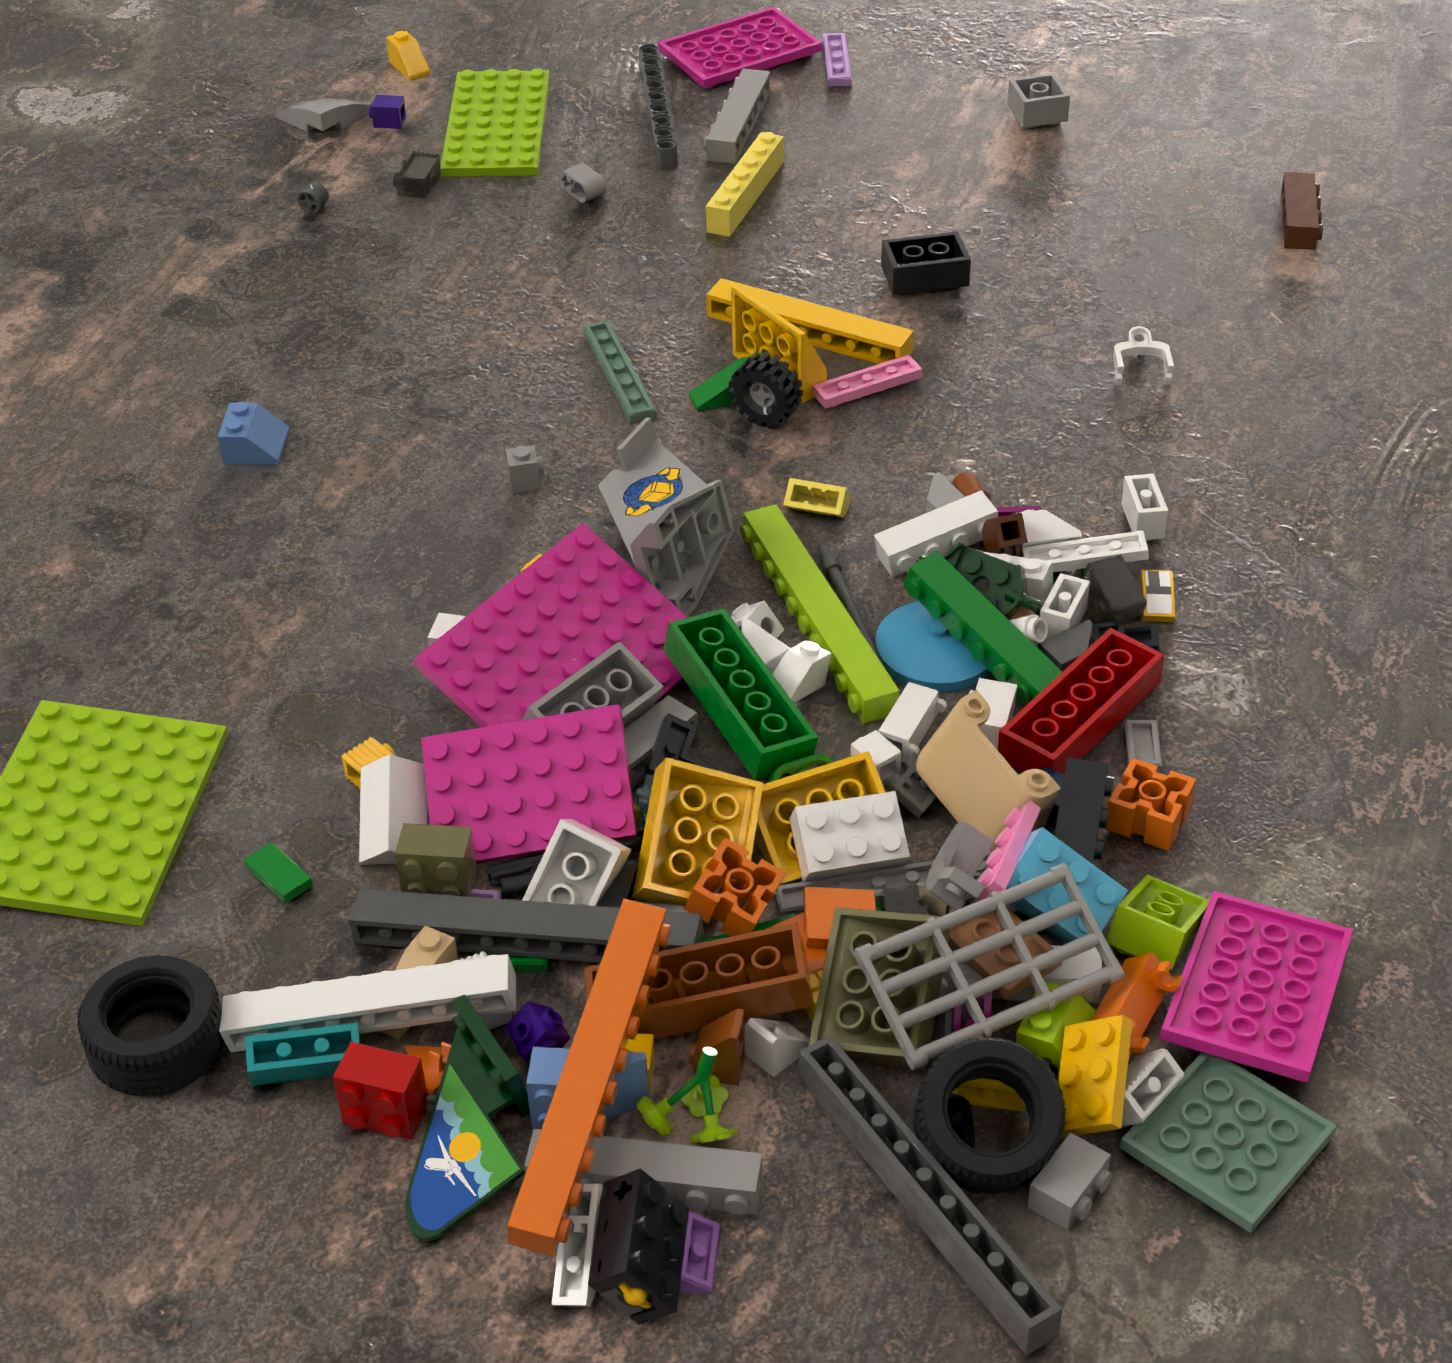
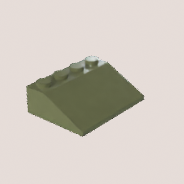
[809,907,951,1071]

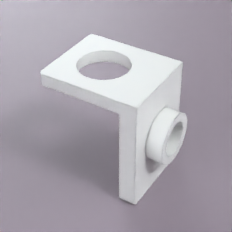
[731,600,784,638]

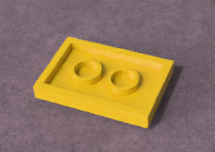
[1058,1015,1133,1138]

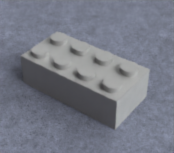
[522,641,664,728]

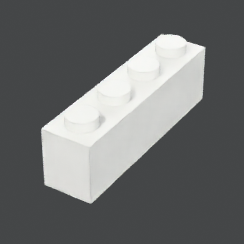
[874,490,998,578]

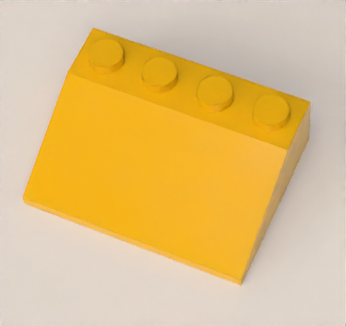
[731,285,827,404]
[754,751,885,885]
[632,757,763,905]

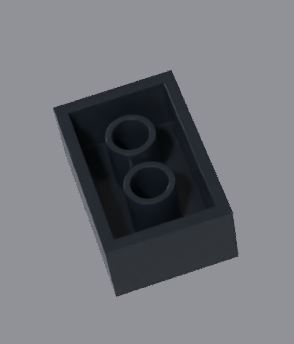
[881,231,971,295]

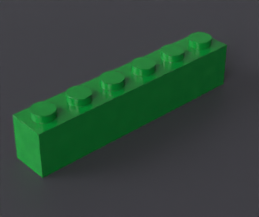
[903,551,1062,706]

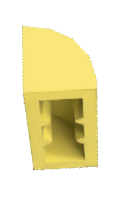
[783,478,851,518]

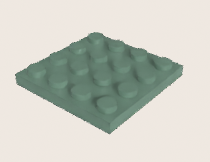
[1120,1052,1337,1233]

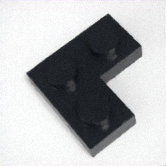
[644,713,717,777]

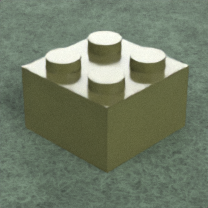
[395,823,478,897]

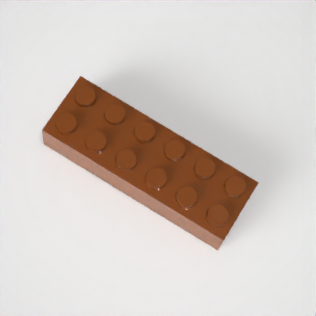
[585,922,814,1039]

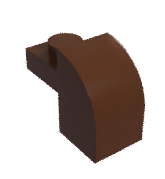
[983,513,1028,557]

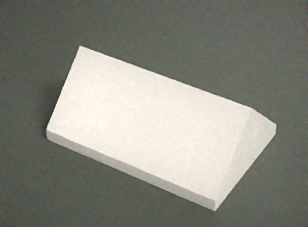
[359,754,428,865]

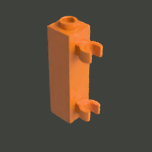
[1091,952,1184,1059]

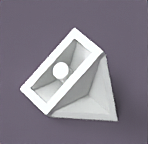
[745,1018,810,1078]

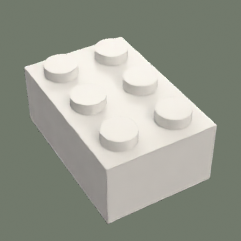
[790,791,910,882]

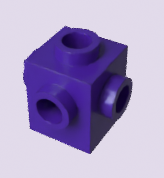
[505,1001,571,1061]

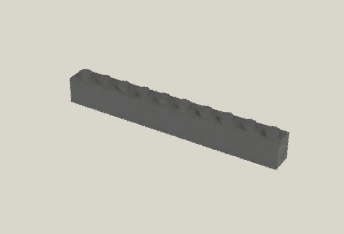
[348,889,705,963]
[799,1035,1062,1356]

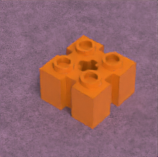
[1105,758,1197,851]
[684,838,786,936]

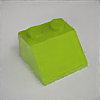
[1016,980,1096,1075]

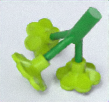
[636,1047,738,1143]

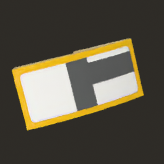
[1141,570,1175,622]

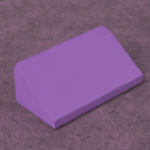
[679,1211,720,1294]

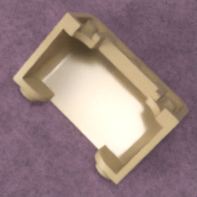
[916,690,1061,851]

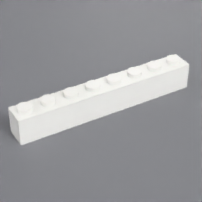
[219,954,516,1052]

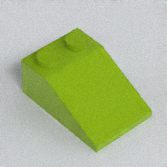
[1106,874,1209,971]

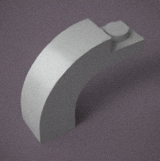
[926,822,994,910]

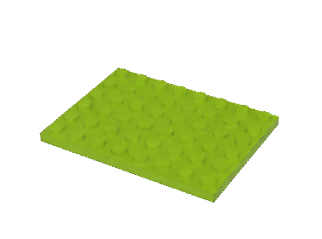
[0,700,228,927]

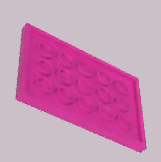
[658,6,822,89]
[421,704,638,864]
[1160,891,1353,1083]

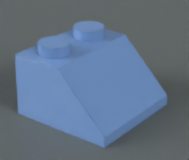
[217,402,290,465]

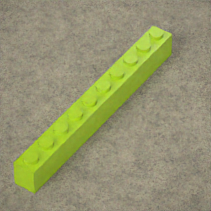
[740,504,900,724]

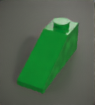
[689,352,766,412]

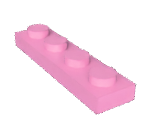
[812,355,922,409]
[973,800,1041,902]

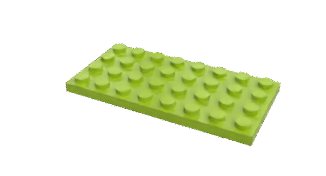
[440,69,550,177]

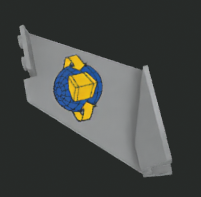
[598,417,734,617]

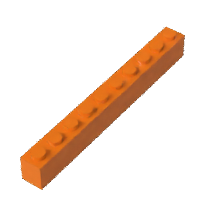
[507,899,671,1256]

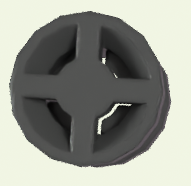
[297,182,329,214]

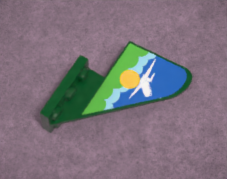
[405,994,530,1241]

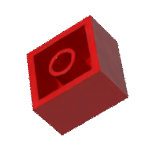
[333,1042,427,1140]

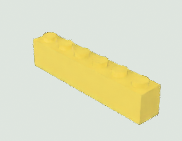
[706,132,784,237]

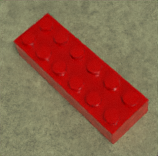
[997,628,1164,775]

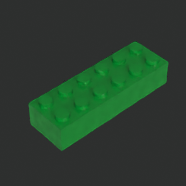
[664,608,819,781]

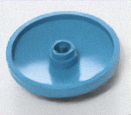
[875,601,992,692]

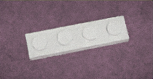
[1022,531,1149,572]

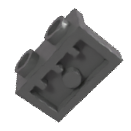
[884,752,937,818]

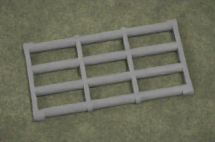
[853,863,1125,1070]

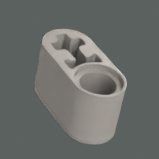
[559,163,606,203]

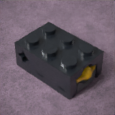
[588,1168,689,1325]

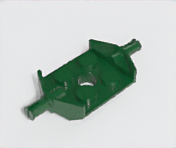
[916,542,1044,620]

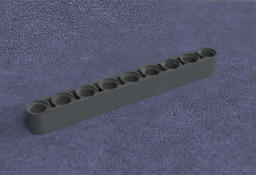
[639,44,678,171]

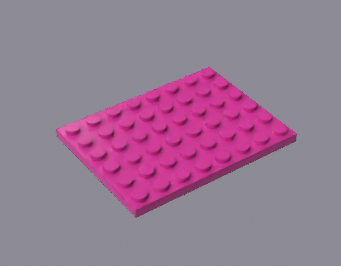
[412,523,688,729]

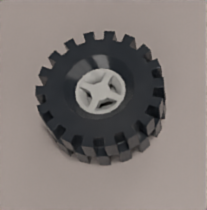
[728,353,803,428]

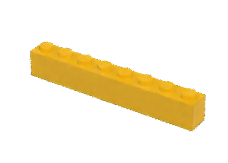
[706,278,914,364]

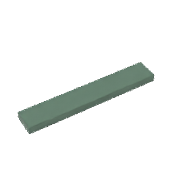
[583,321,657,424]

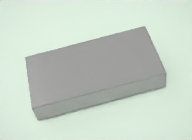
[1123,720,1162,773]

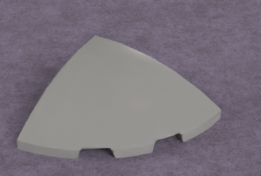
[275,98,369,132]

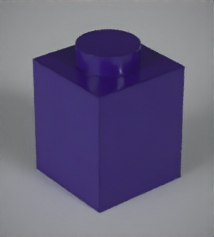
[369,95,407,129]

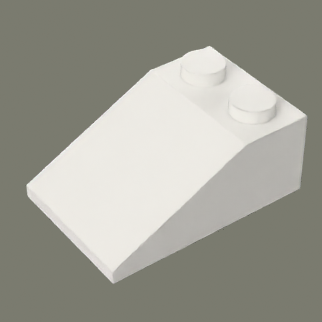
[522,819,632,906]

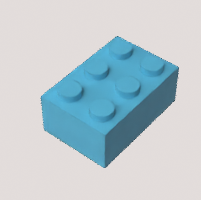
[1006,827,1128,944]

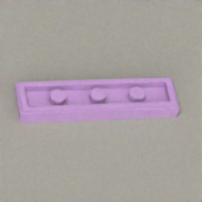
[823,33,852,87]

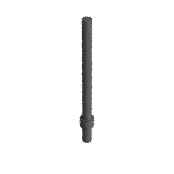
[817,544,884,666]

